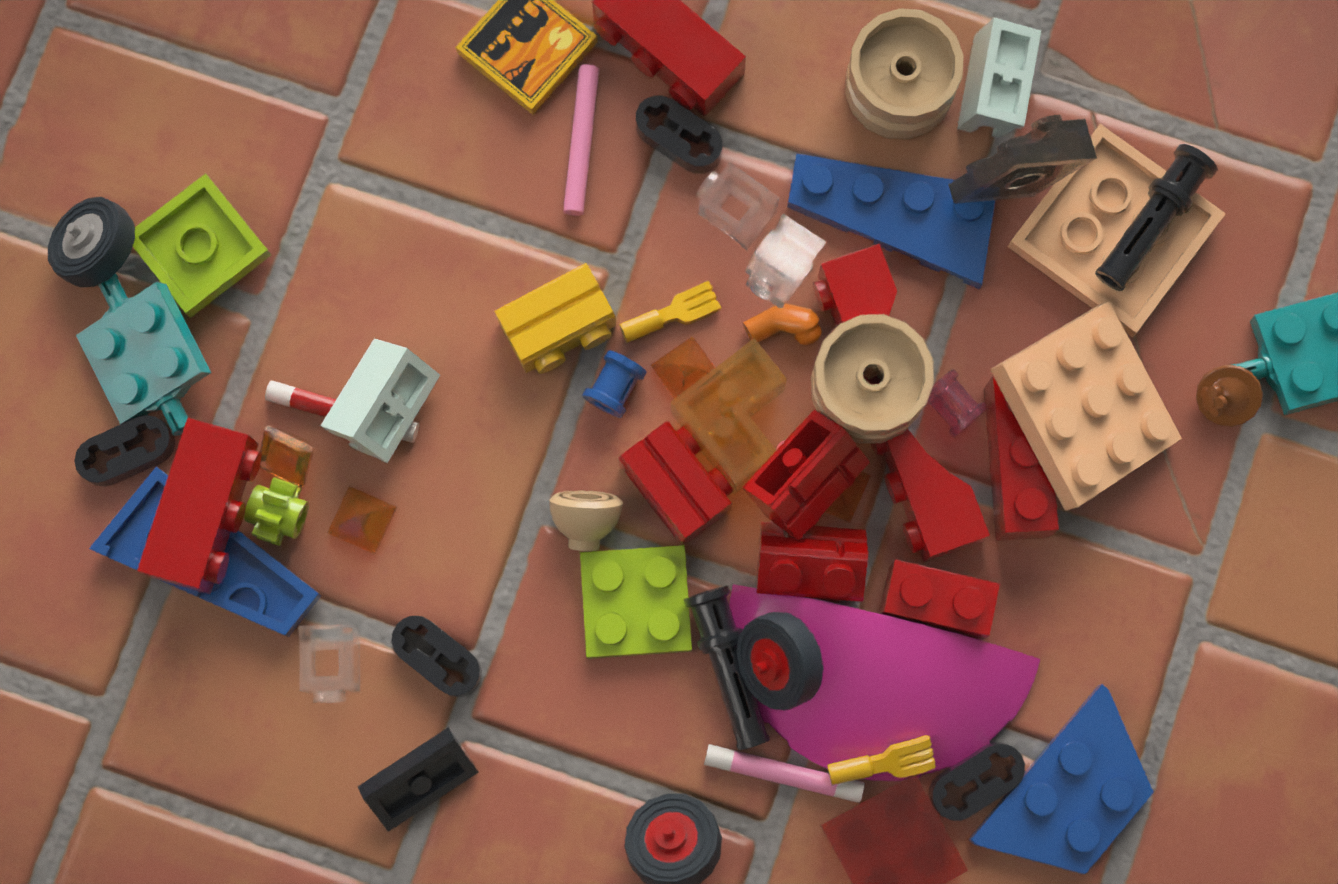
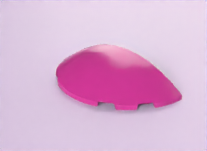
[729,584,1040,781]

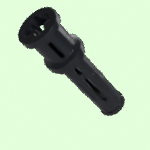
[1095,144,1218,291]
[683,585,770,750]

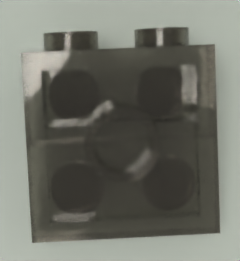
[948,115,1097,204]

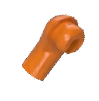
[742,303,822,345]

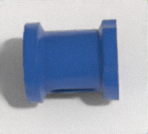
[582,350,647,418]

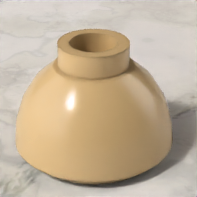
[549,491,623,551]

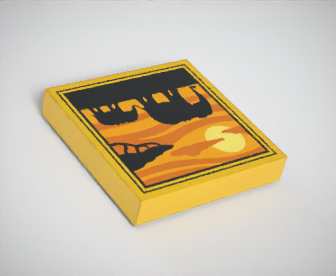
[456,0,598,115]

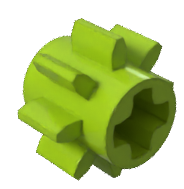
[244,477,309,546]

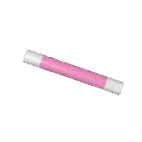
[704,744,864,803]

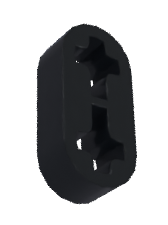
[636,95,722,174]
[74,415,176,487]
[391,615,482,697]
[928,742,1025,821]

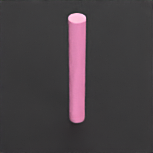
[563,65,599,216]

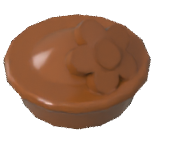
[1196,365,1263,427]

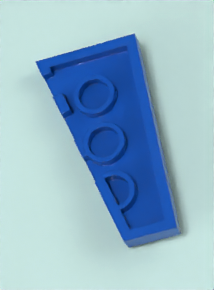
[787,153,997,290]
[89,466,322,637]

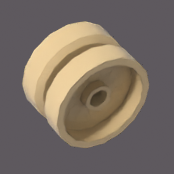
[845,9,964,139]
[811,314,934,444]

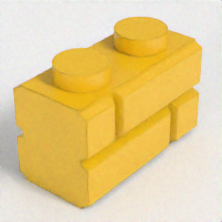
[494,263,617,374]

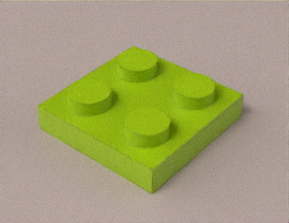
[133,173,271,318]
[580,545,692,659]

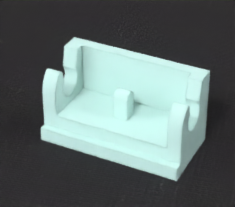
[957,18,1041,137]
[320,338,440,463]

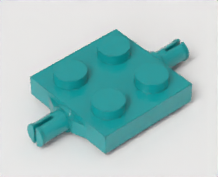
[76,273,212,436]
[1232,292,1338,416]

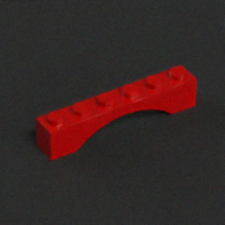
[813,244,990,563]

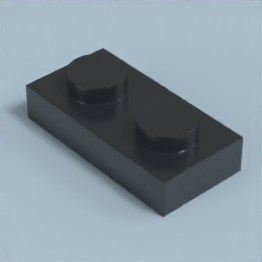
[357,727,479,832]

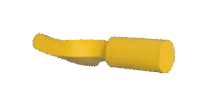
[619,281,722,343]
[827,735,936,785]

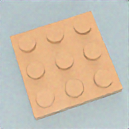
[1008,124,1226,337]
[990,301,1182,511]

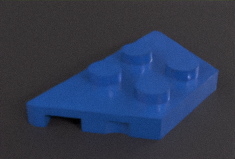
[968,684,1154,874]

